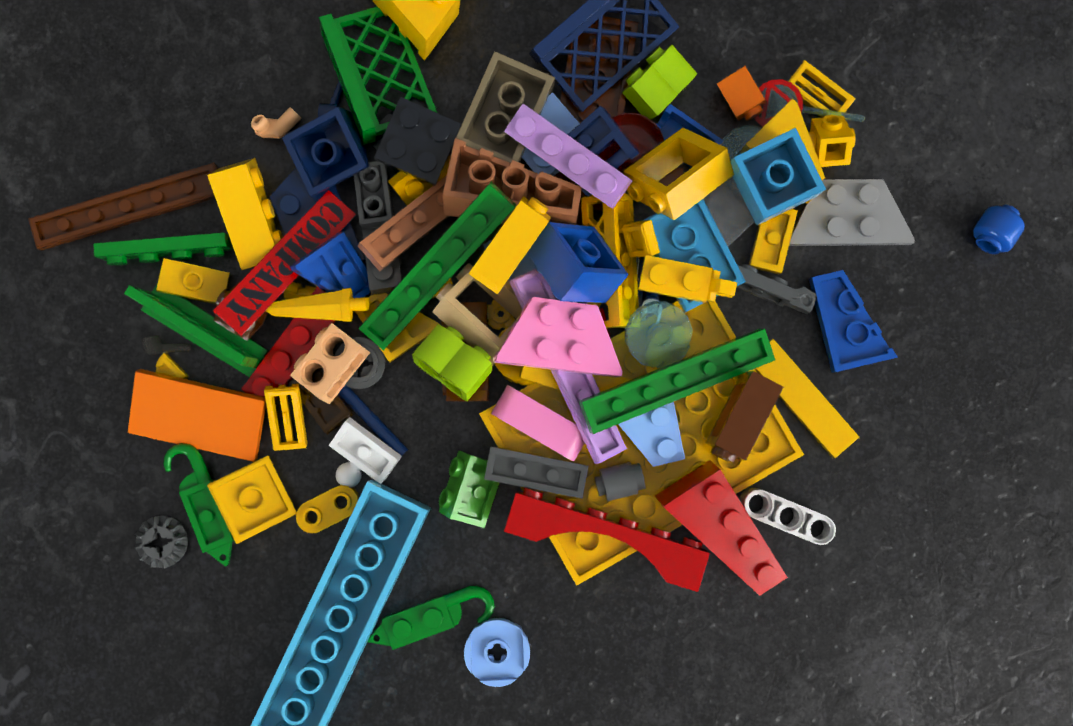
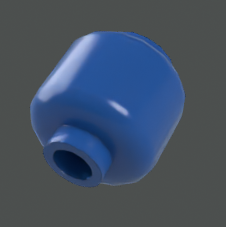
[973,205,1025,255]

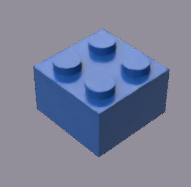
[527,222,629,303]

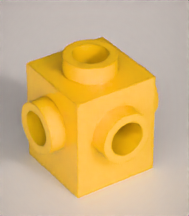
[808,115,855,167]

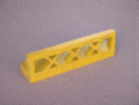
[581,193,640,328]

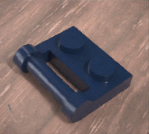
[567,105,640,197]

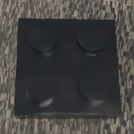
[374,97,462,186]

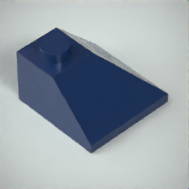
[282,107,369,197]

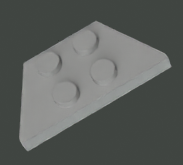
[789,179,915,246]

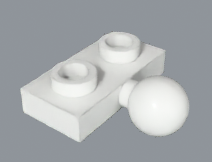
[329,417,402,488]

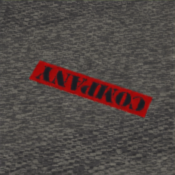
[213,190,356,336]

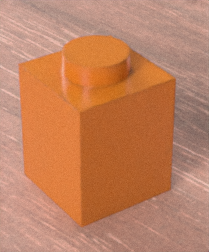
[717,66,767,121]

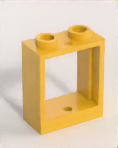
[623,128,734,220]

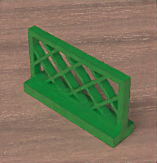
[319,6,437,145]
[124,283,270,377]

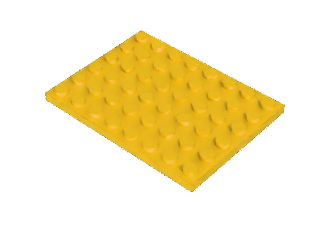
[479,301,804,586]

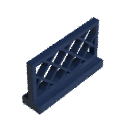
[529,0,679,113]

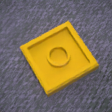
[207,456,297,544]

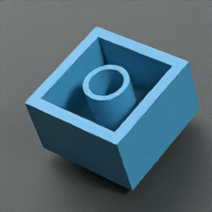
[731,128,826,226]

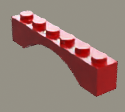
[504,487,710,592]

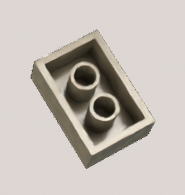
[456,51,555,163]

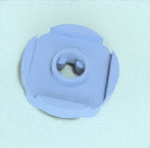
[464,618,530,687]

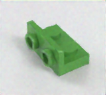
[439,451,499,528]

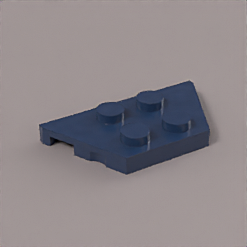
[270,168,366,262]

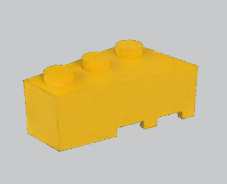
[372,0,461,61]
[207,158,283,270]

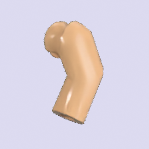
[251,107,302,139]

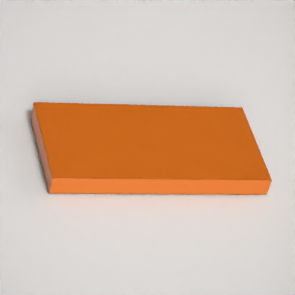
[128,369,266,462]

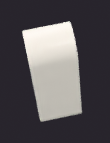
[739,488,836,545]

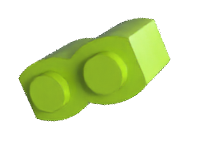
[622,44,697,122]
[412,324,492,401]

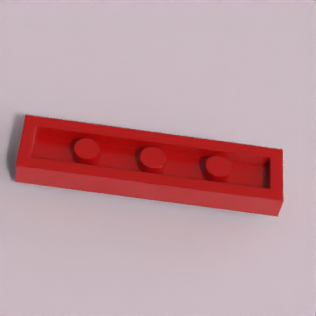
[241,287,336,409]

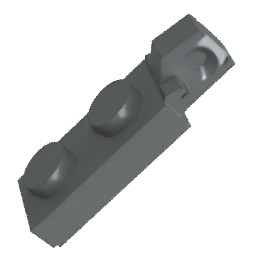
[736,264,817,314]

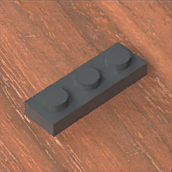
[484,446,589,499]

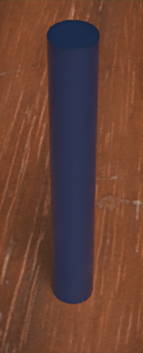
[338,385,409,456]

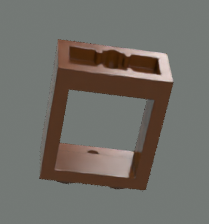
[705,371,784,463]

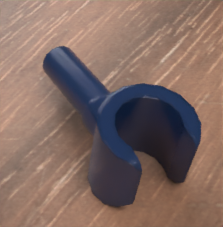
[318,80,343,117]

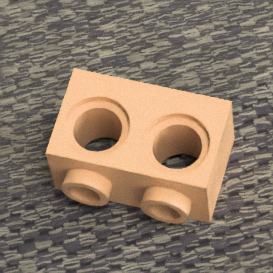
[290,323,370,404]

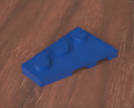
[809,270,898,373]

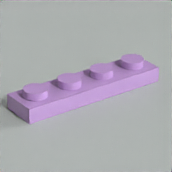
[504,104,633,209]

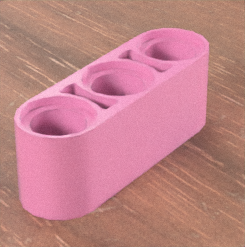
[491,385,585,462]

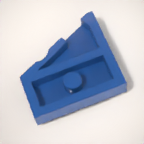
[290,232,370,298]

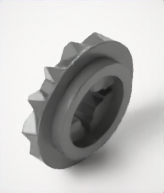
[334,337,386,389]
[134,516,188,568]

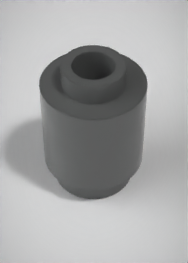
[595,462,646,502]

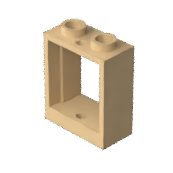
[433,263,522,366]

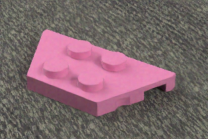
[493,297,622,377]

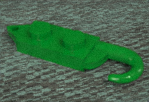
[163,443,234,567]
[368,585,495,650]

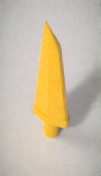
[266,288,369,322]

